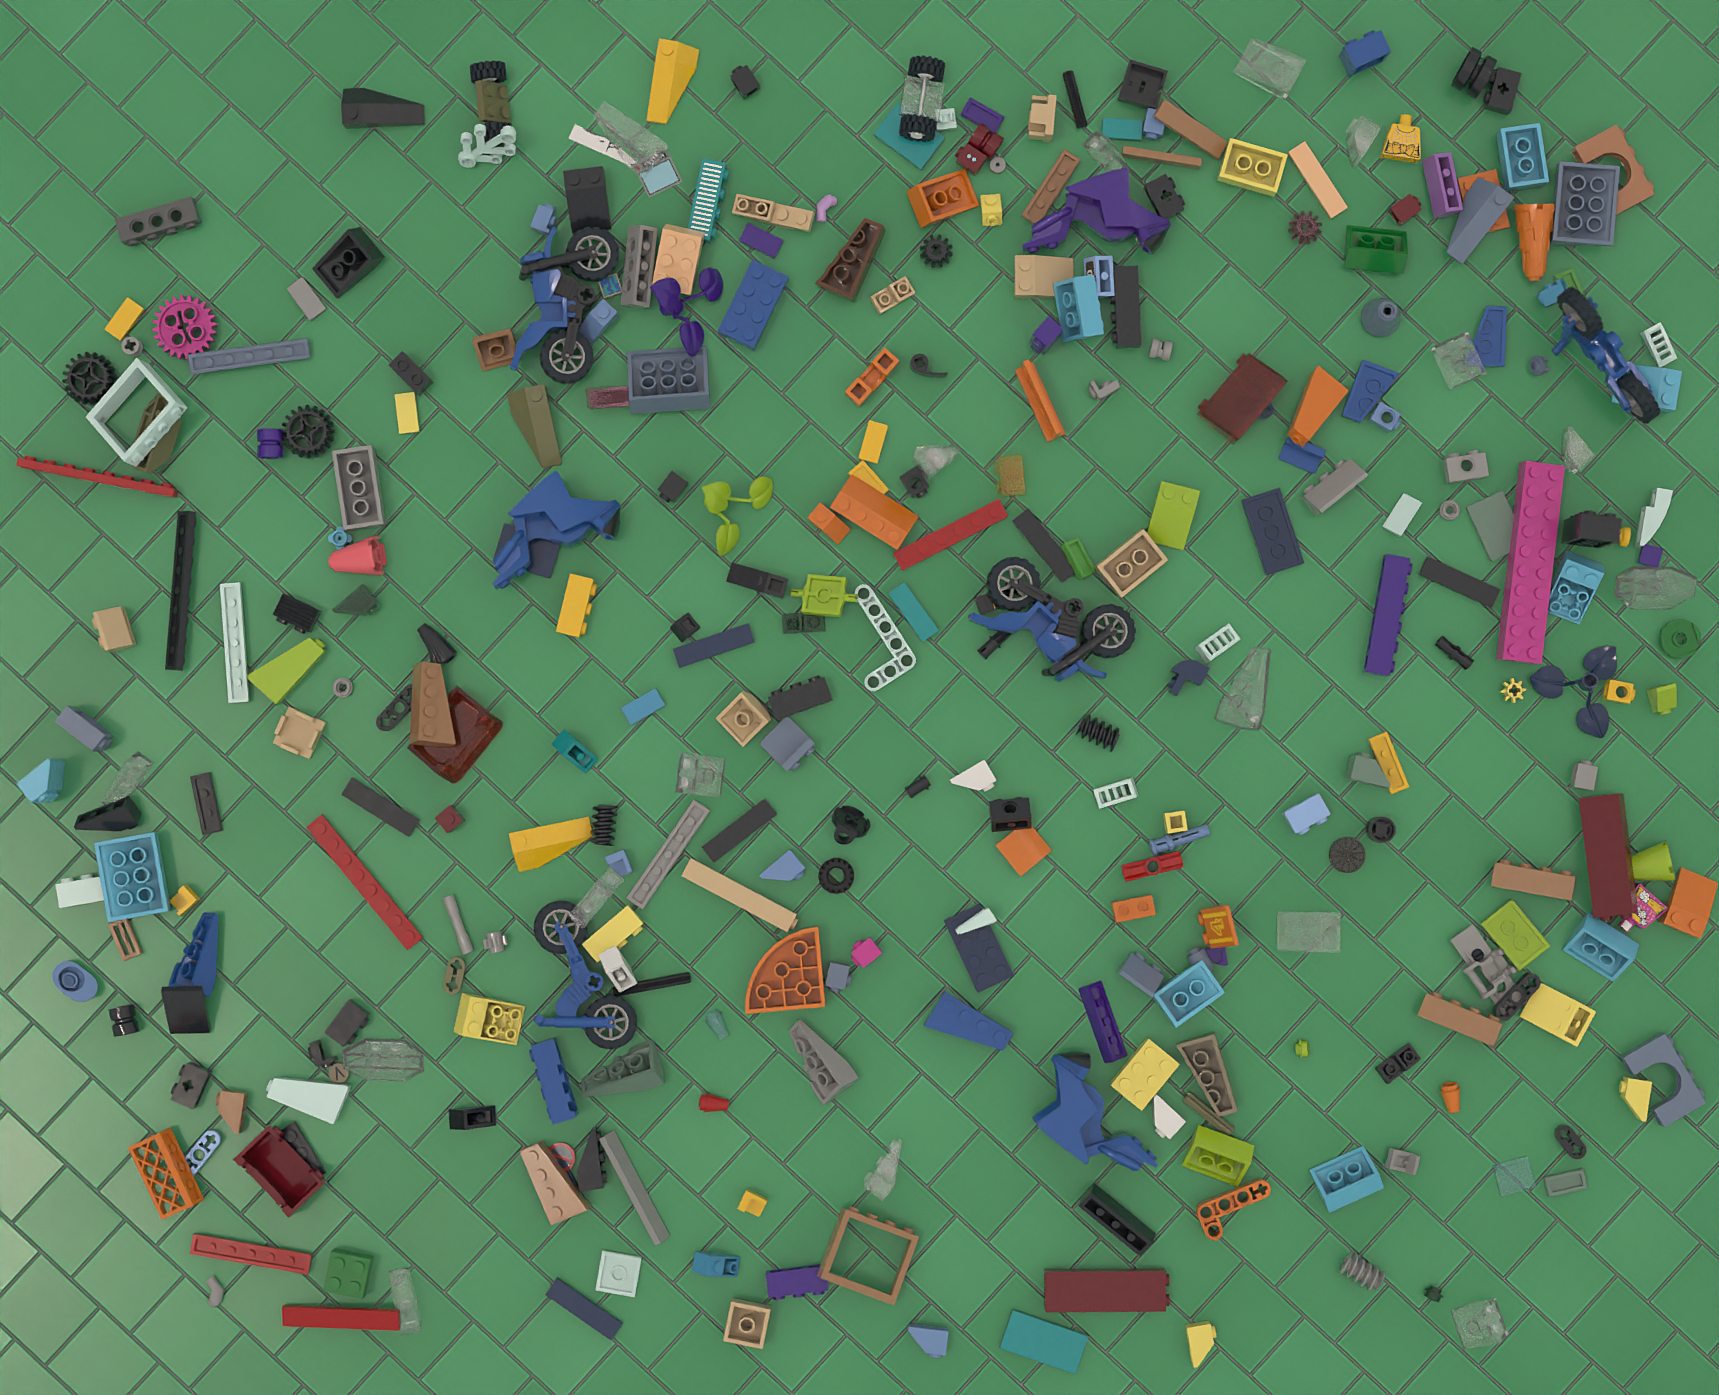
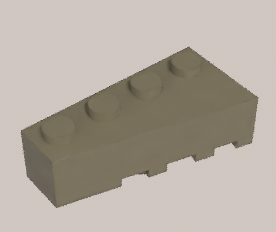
[1176,1032,1238,1117]

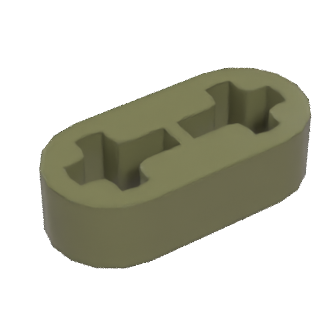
[443,957,466,995]

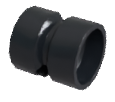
[1366,817,1396,843]
[108,1004,140,1037]

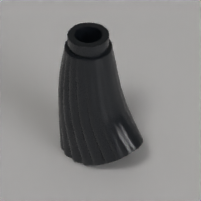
[417,623,458,664]

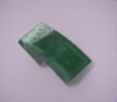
[782,613,826,634]

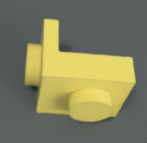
[980,194,1002,226]

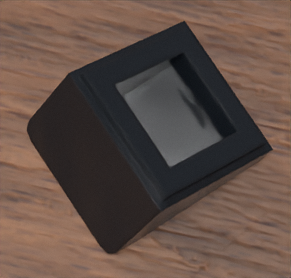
[670,612,701,642]

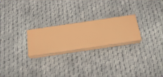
[1288,141,1348,219]

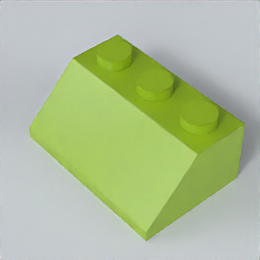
[1182,1125,1254,1187]

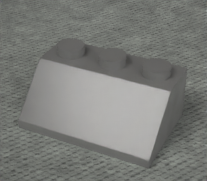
[1301,459,1368,516]

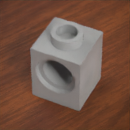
[1570,760,1598,790]

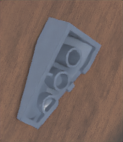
[1446,177,1514,265]

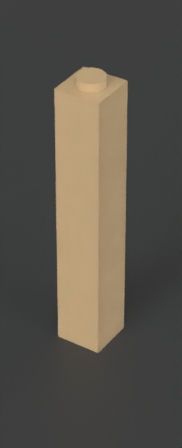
[682,858,798,932]

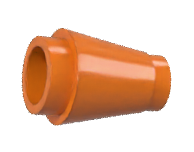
[1440,1082,1460,1113]

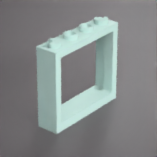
[86,358,188,467]

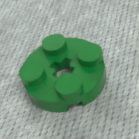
[1659,619,1701,659]

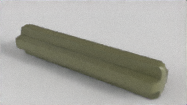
[1183,1092,1234,1136]

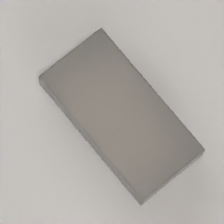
[286,277,327,321]

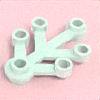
[458,124,516,168]

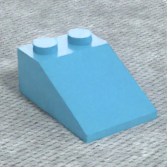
[1611,365,1682,413]
[1153,960,1225,1028]

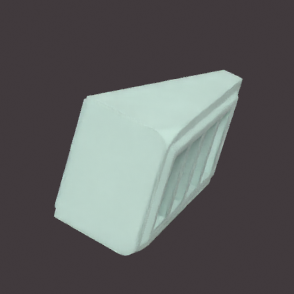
[1640,322,1677,367]
[1195,624,1240,664]
[1093,777,1139,809]
[955,907,997,934]

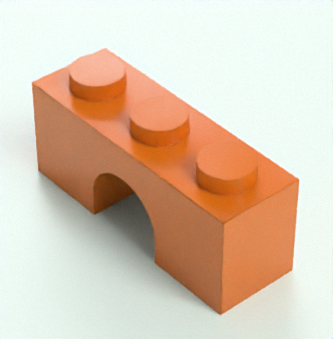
[845,348,899,408]

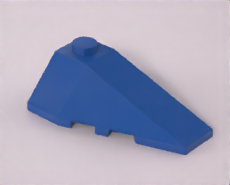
[168,912,218,997]

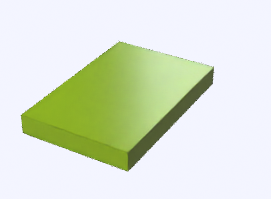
[1481,899,1550,971]

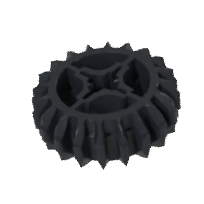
[62,352,117,406]
[281,405,335,459]

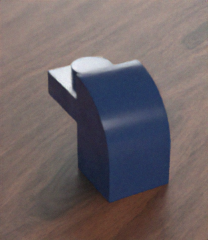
[1167,660,1210,696]

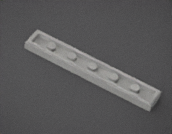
[627,800,710,909]
[599,1130,670,1245]

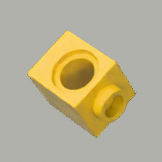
[1602,679,1635,704]

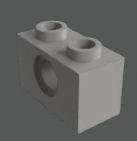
[1442,450,1489,484]

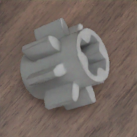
[483,931,508,953]

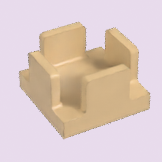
[1028,95,1057,143]
[273,707,326,759]

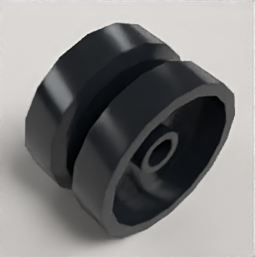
[1451,47,1497,99]

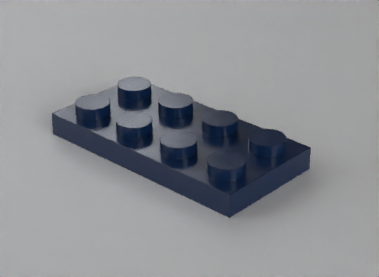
[944,903,1014,993]

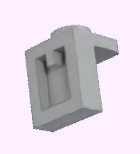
[1088,380,1120,402]

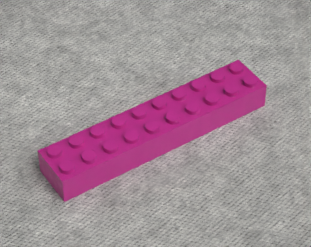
[1496,461,1565,665]

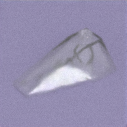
[592,101,668,179]

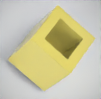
[1163,810,1188,833]

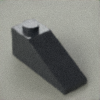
[74,796,142,831]

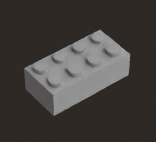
[332,445,387,532]

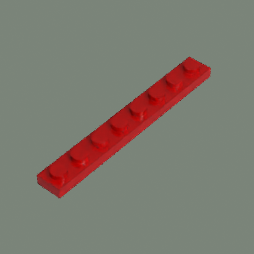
[16,456,178,498]
[306,815,424,950]

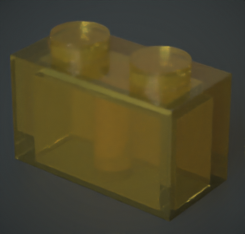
[994,454,1026,498]

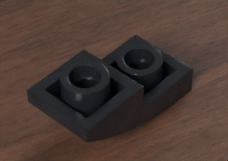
[1375,1043,1421,1084]

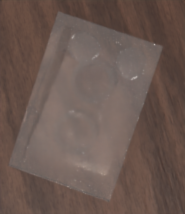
[1233,37,1307,100]

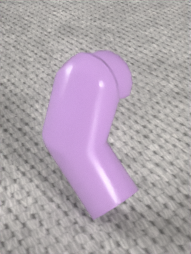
[817,195,837,222]

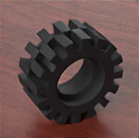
[818,858,854,894]

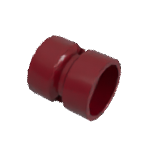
[968,123,1004,160]

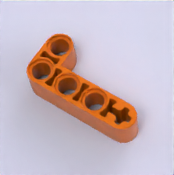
[1195,1178,1271,1240]

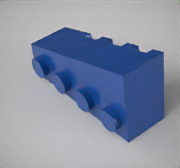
[924,991,1013,1051]
[529,1037,579,1125]

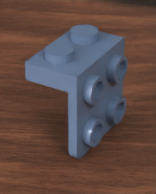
[761,717,815,772]

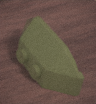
[133,393,182,474]

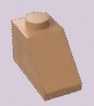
[216,1089,248,1134]

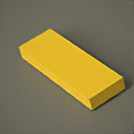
[1368,732,1409,794]

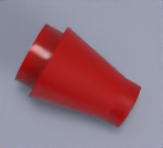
[699,1093,729,1113]

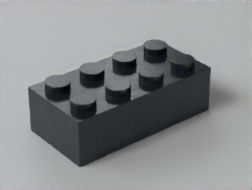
[1561,511,1622,549]

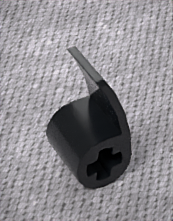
[910,354,948,378]

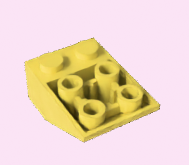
[1519,983,1596,1047]
[453,993,525,1045]

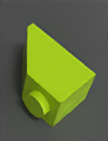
[1646,683,1677,715]

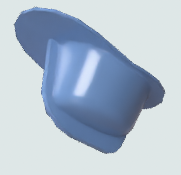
[52,961,98,1002]

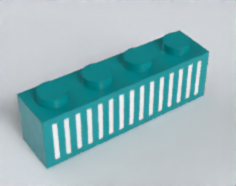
[688,158,729,244]

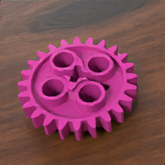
[152,295,218,360]

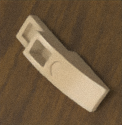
[732,194,815,232]

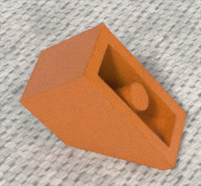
[807,503,851,545]

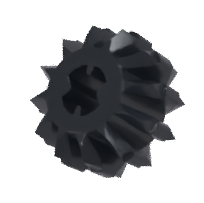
[920,234,953,269]

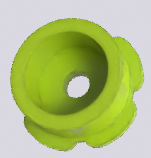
[1295,1039,1309,1059]

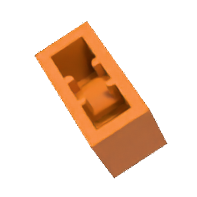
[1111,894,1156,923]

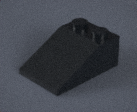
[563,166,612,234]
[312,227,385,298]

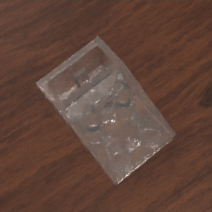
[1277,911,1341,953]

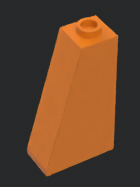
[1287,365,1349,447]

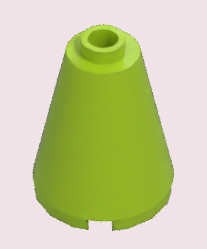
[1631,841,1675,881]

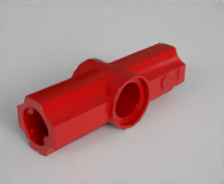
[1121,851,1184,882]

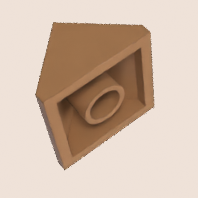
[472,328,521,371]

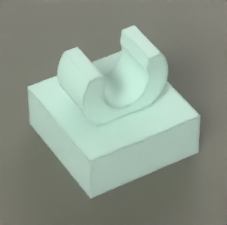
[934,108,957,131]

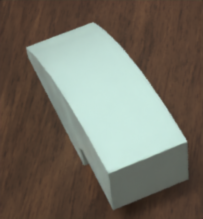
[1635,488,1673,547]

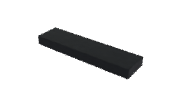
[1012,508,1075,582]
[1419,557,1500,608]
[341,778,420,837]
[702,799,777,863]

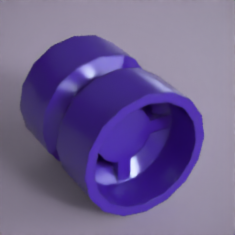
[257,428,283,459]

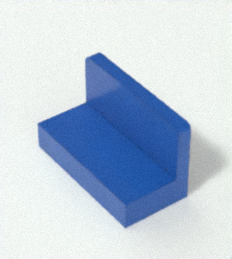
[1278,436,1326,474]

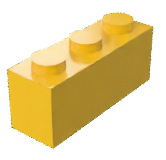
[556,574,597,638]

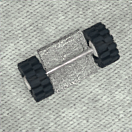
[899,55,945,142]

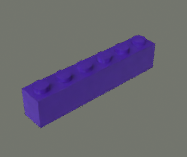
[1363,554,1412,677]

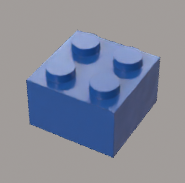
[1339,30,1391,77]

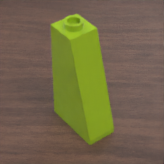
[246,638,327,705]

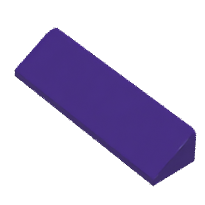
[1078,981,1128,1064]

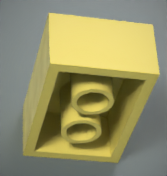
[1217,138,1288,197]
[1109,1037,1180,1111]

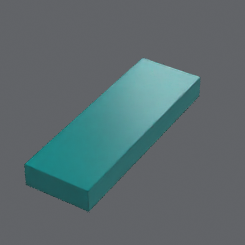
[888,582,939,642]

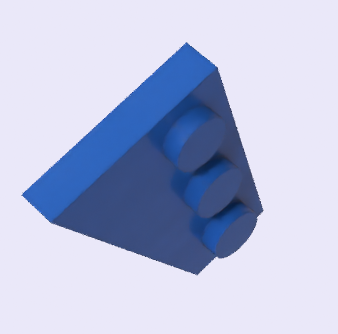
[1464,306,1507,367]
[1341,360,1400,423]

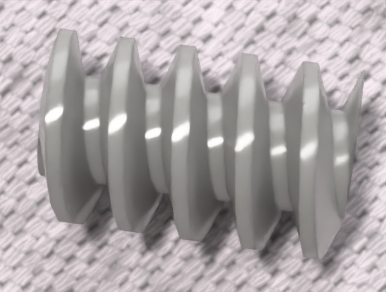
[1339,1251,1386,1292]

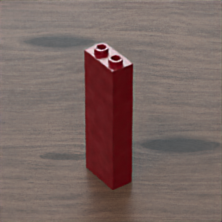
[1579,793,1638,921]
[1044,1268,1170,1312]

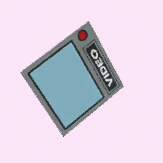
[633,148,683,198]

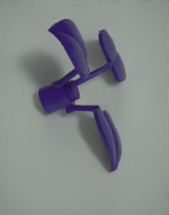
[650,268,723,357]

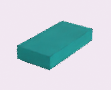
[1101,117,1143,141]

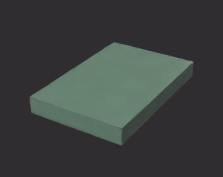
[1466,491,1514,562]

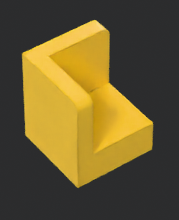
[170,885,201,916]
[737,1189,768,1217]

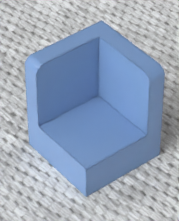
[605,849,634,878]

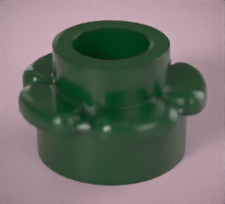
[1424,1286,1444,1303]

